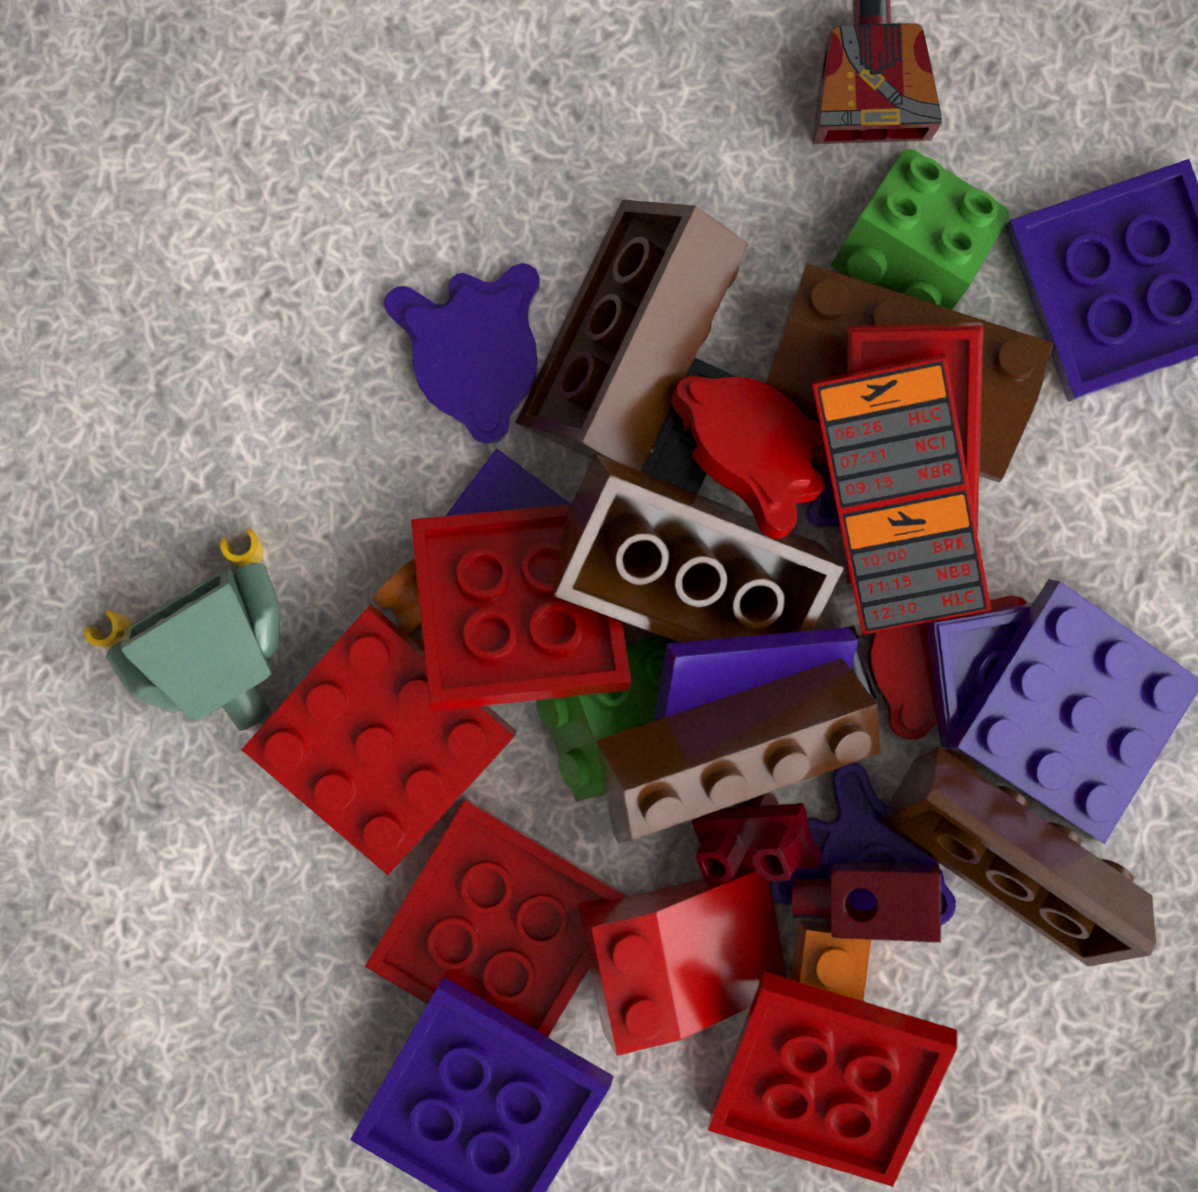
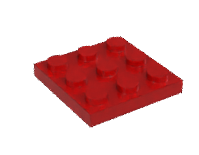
[411,504,631,712]
[241,604,516,875]
[365,798,628,1037]
[708,972,958,1187]

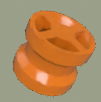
[372,558,422,636]

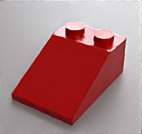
[578,871,787,1056]

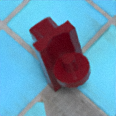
[691,793,823,884]

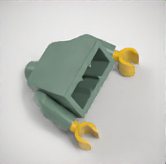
[84,528,280,731]

